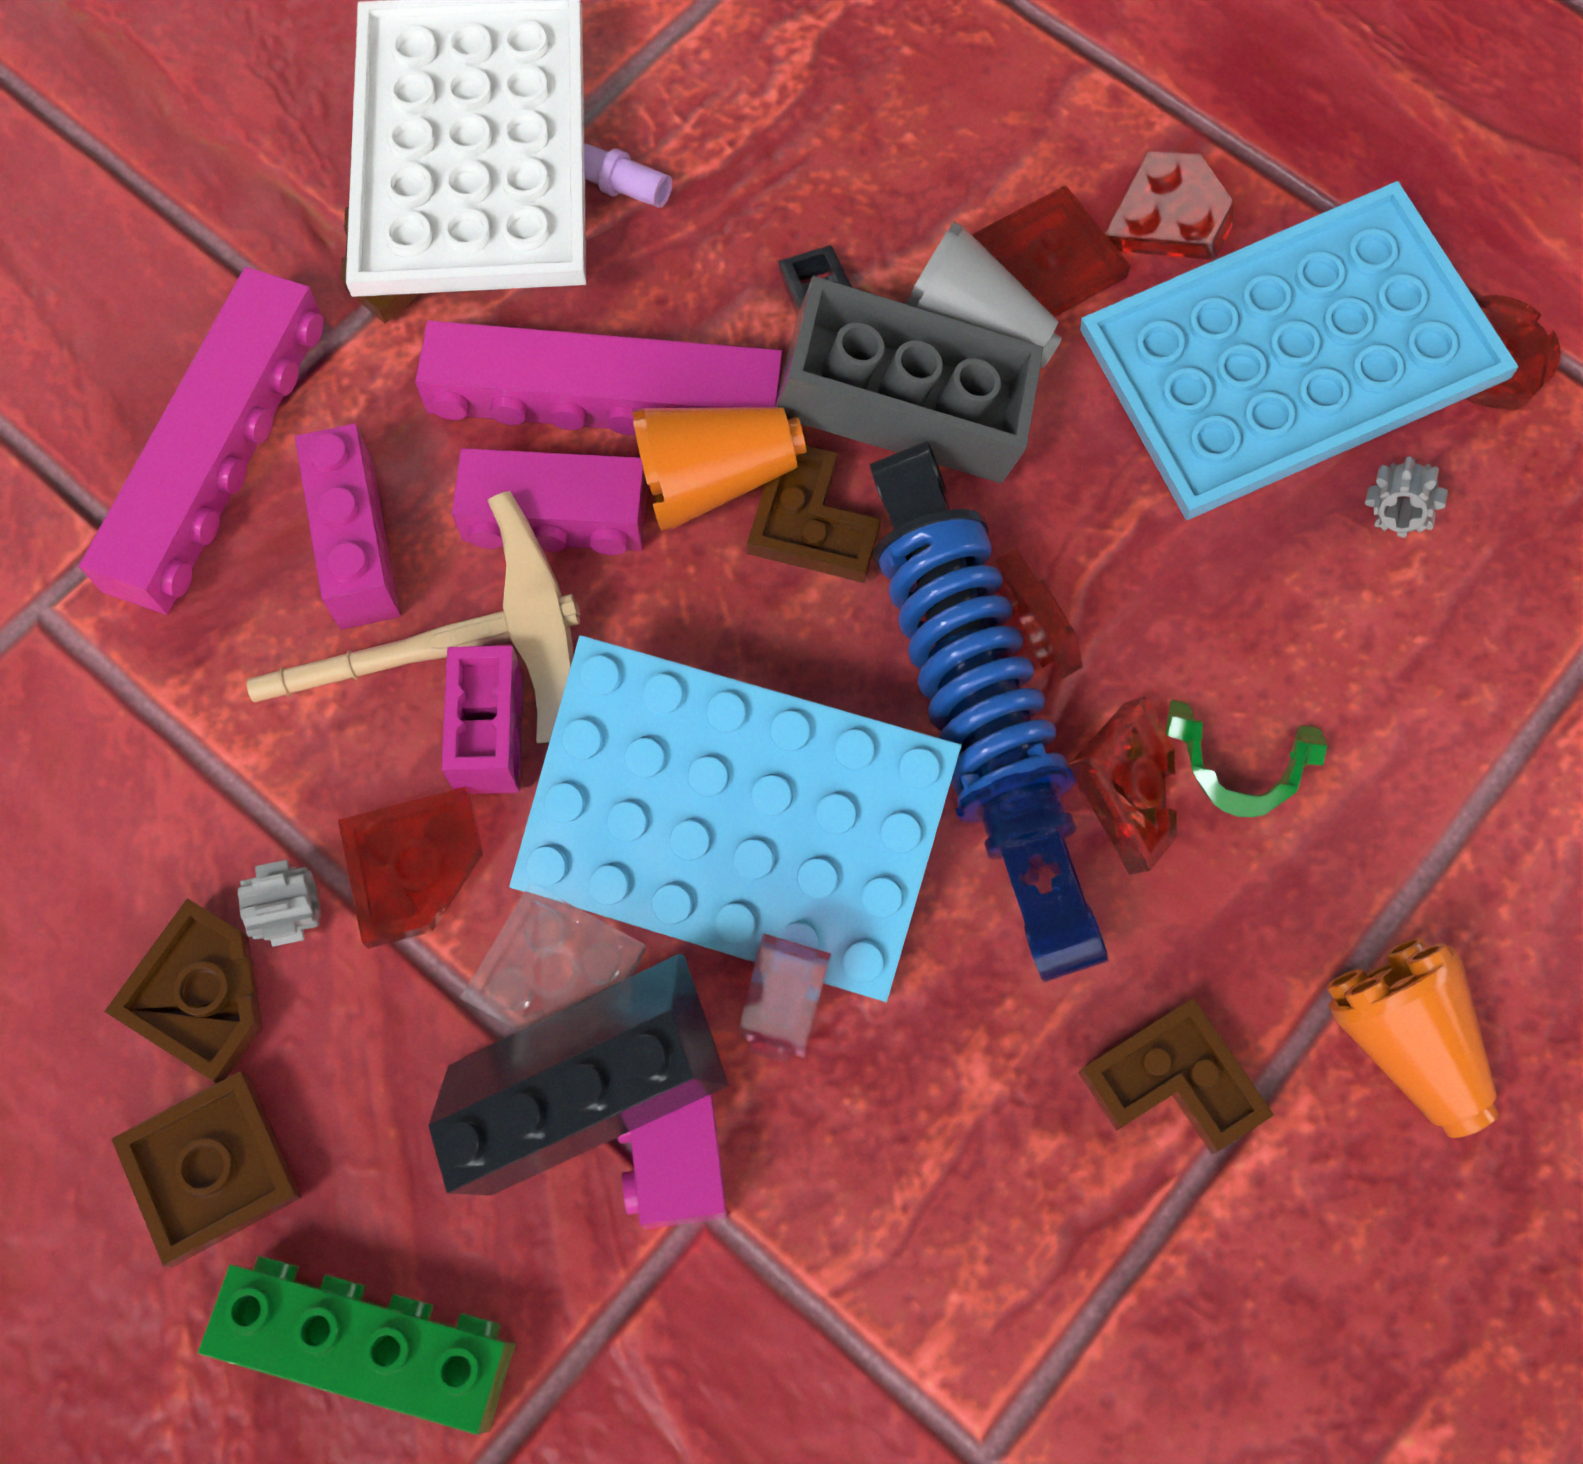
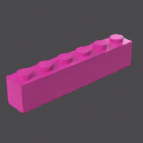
[78,266,324,615]
[415,320,782,435]

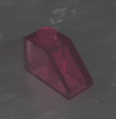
[740,933,831,1062]

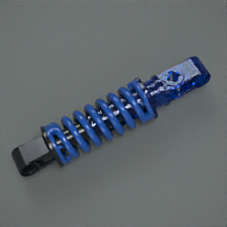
[870,441,1109,983]

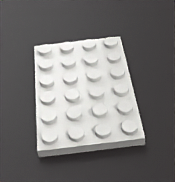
[346,0,586,297]

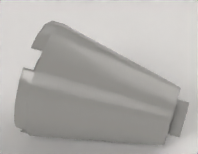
[904,221,1062,368]

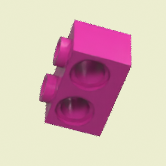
[441,645,524,794]

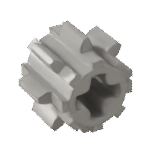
[1365,457,1448,538]
[238,859,321,947]

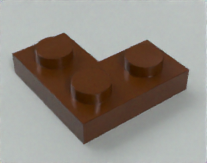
[747,445,881,583]
[1078,998,1274,1154]

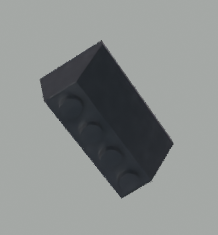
[428,954,729,1195]

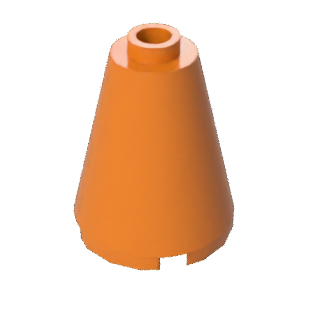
[632,407,807,532]

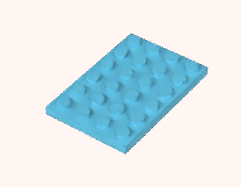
[1080,181,1519,521]
[509,635,961,1002]

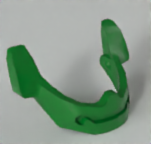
[1166,700,1328,817]

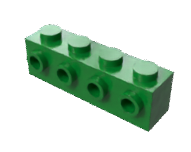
[197,1255,516,1435]

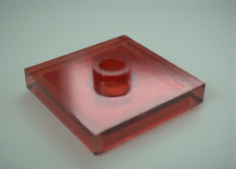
[972,185,1131,317]

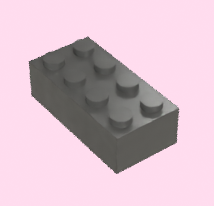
[775,276,1044,484]

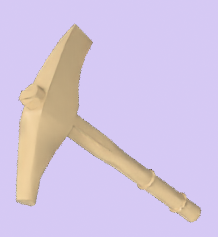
[247,491,581,744]

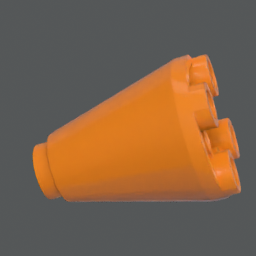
[1326,937,1499,1138]

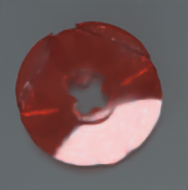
[1465,295,1561,410]

